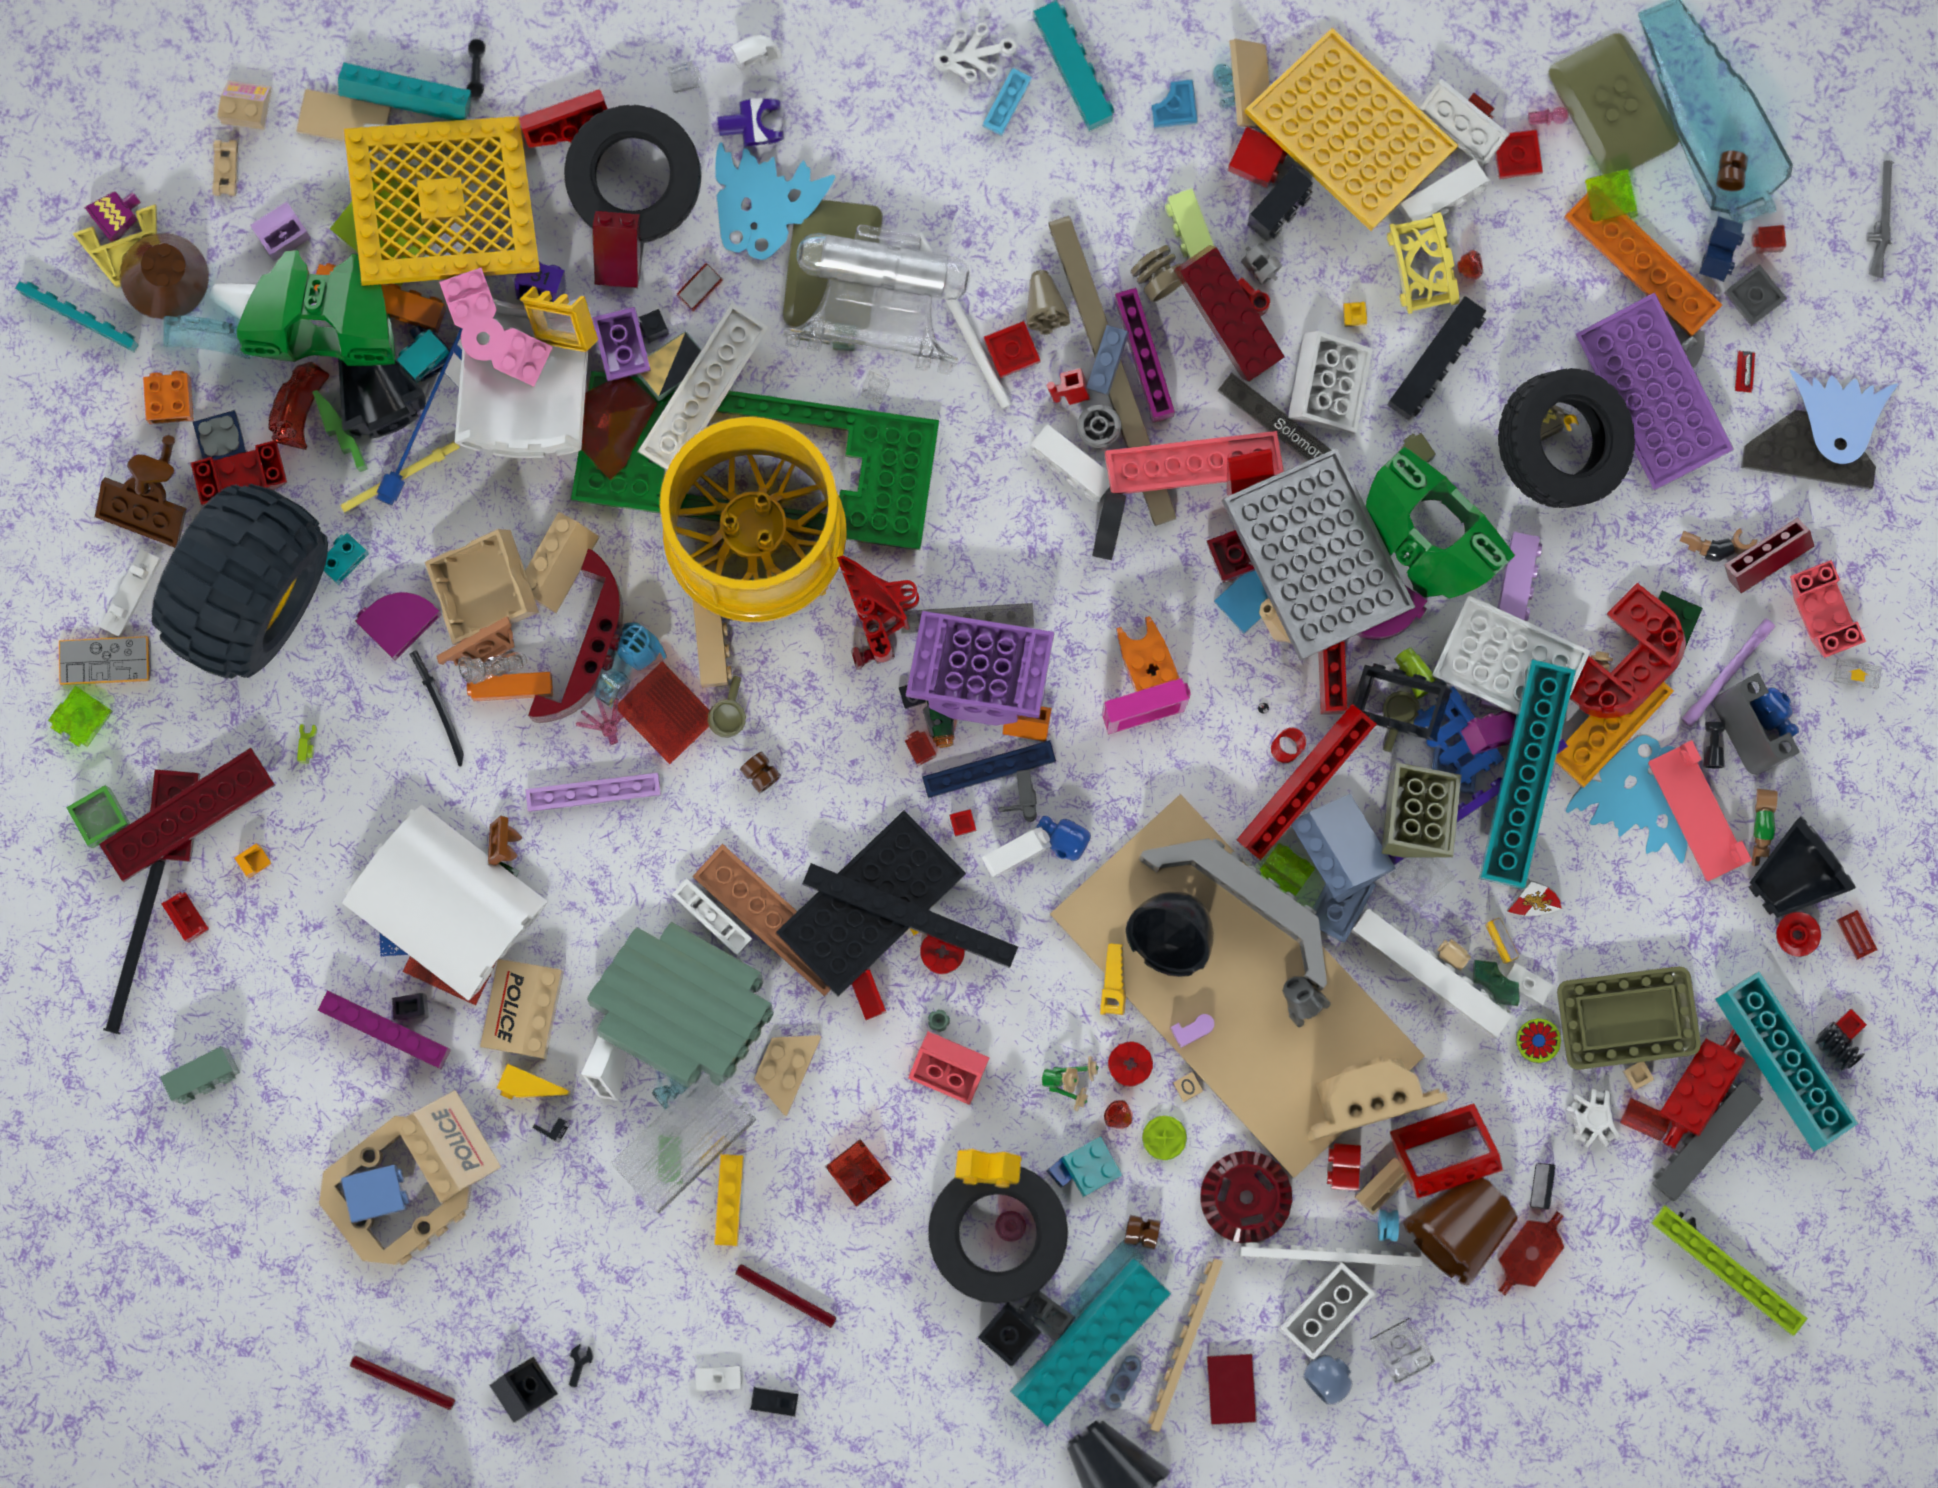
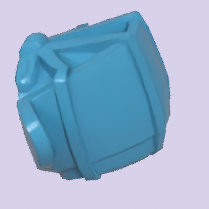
[617,622,667,671]

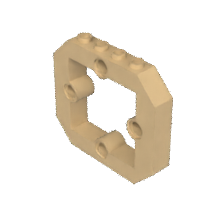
[319,1116,472,1265]

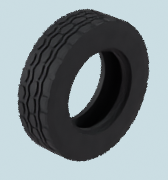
[564,105,701,243]
[1498,368,1635,508]
[928,1166,1068,1304]

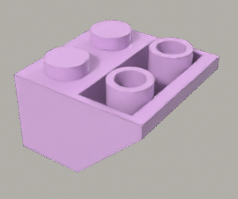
[250,202,311,262]

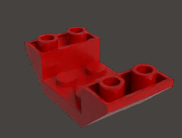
[191,440,288,505]

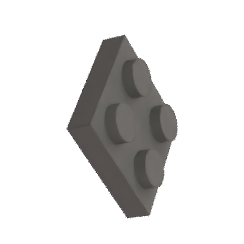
[1724,265,1787,326]

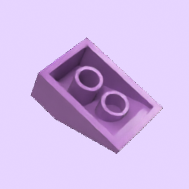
[592,307,651,381]

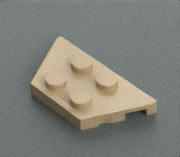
[754,1035,822,1116]

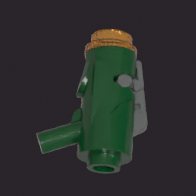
[923,700,955,748]

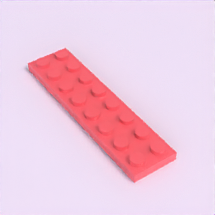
[1105,431,1284,494]

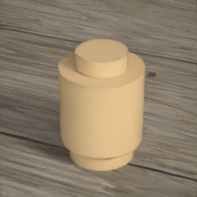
[1437,939,1471,971]

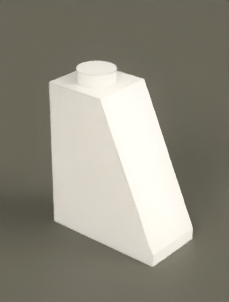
[982,827,1052,877]
[581,1035,627,1100]

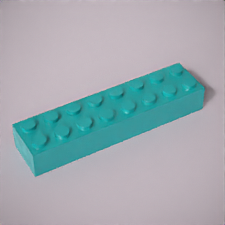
[1715,971,1858,1152]
[1010,1258,1172,1427]

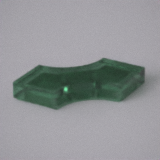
[1473,960,1520,1006]

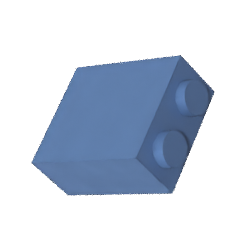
[341,1165,409,1223]

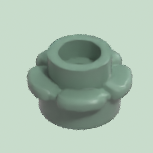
[928,1010,950,1032]

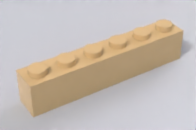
[688,551,732,688]

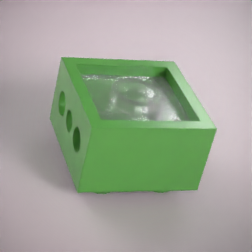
[66,785,130,848]

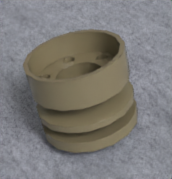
[1130,245,1182,303]

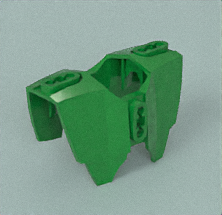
[236,250,395,366]
[1365,447,1515,599]

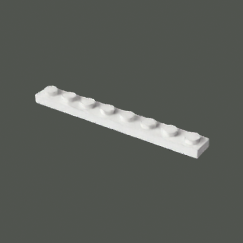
[1240,1243,1423,1267]

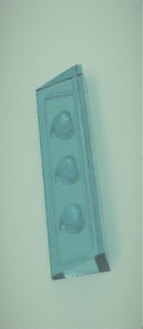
[1063,1240,1144,1318]

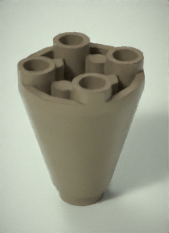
[1026,270,1070,335]

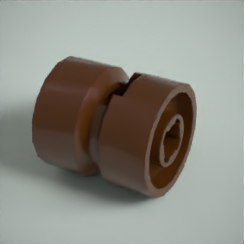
[1716,151,1748,191]
[740,751,781,794]
[1124,1215,1161,1250]

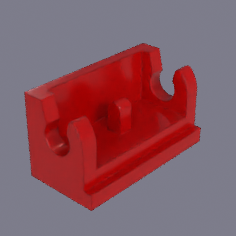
[161,892,209,943]

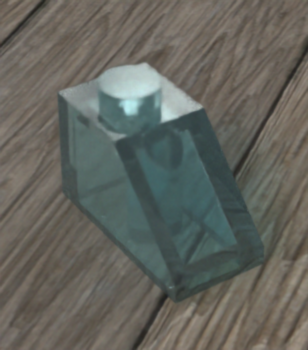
[594,668,631,709]

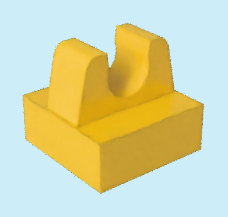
[1343,302,1367,327]

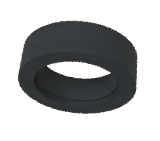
[1092,491,1126,561]

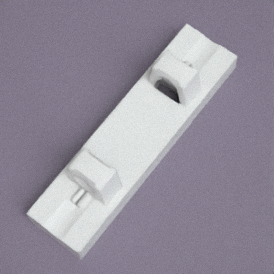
[99,549,161,637]
[672,878,753,956]

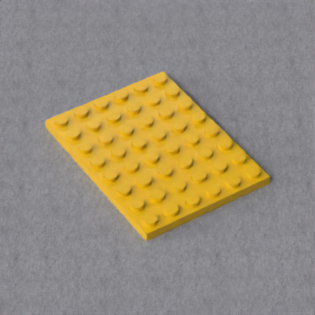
[1244,28,1459,231]

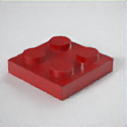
[1495,130,1543,179]
[983,321,1041,378]

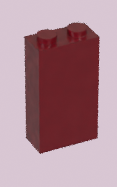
[593,211,641,288]

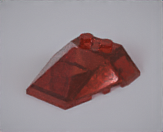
[581,376,657,480]

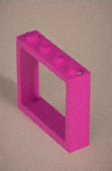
[1102,678,1191,735]

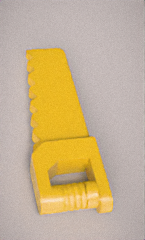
[1100,943,1126,1015]

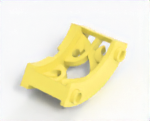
[1386,212,1460,314]

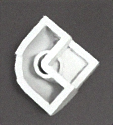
[730,35,781,70]

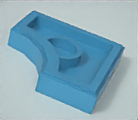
[1151,80,1197,128]

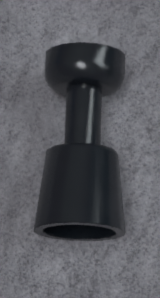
[1703,721,1725,769]

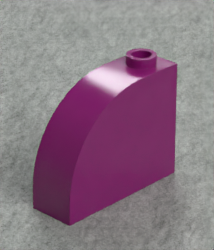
[1357,584,1427,640]
[355,592,442,661]

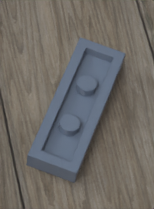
[1086,325,1129,395]

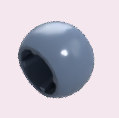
[1303,1355,1352,1405]

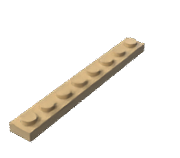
[1148,1258,1223,1432]

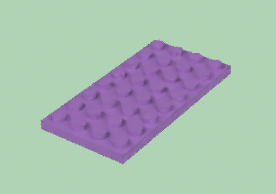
[1576,293,1734,490]

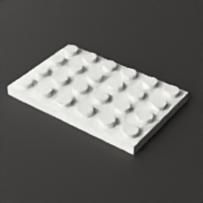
[1431,595,1590,715]

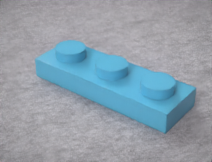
[983,68,1032,136]

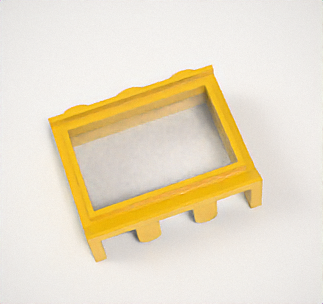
[520,287,598,352]

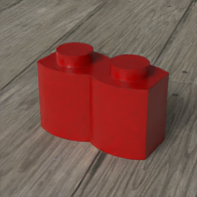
[1327,1143,1361,1191]

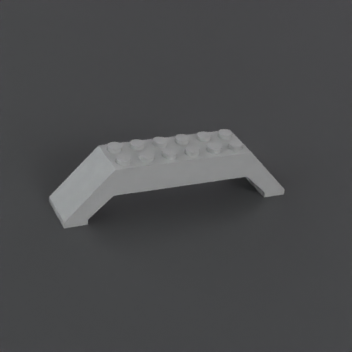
[1139,838,1327,991]

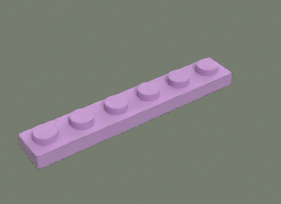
[525,773,661,812]

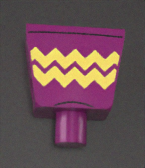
[84,191,141,242]

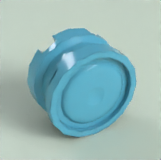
[1378,1209,1399,1241]

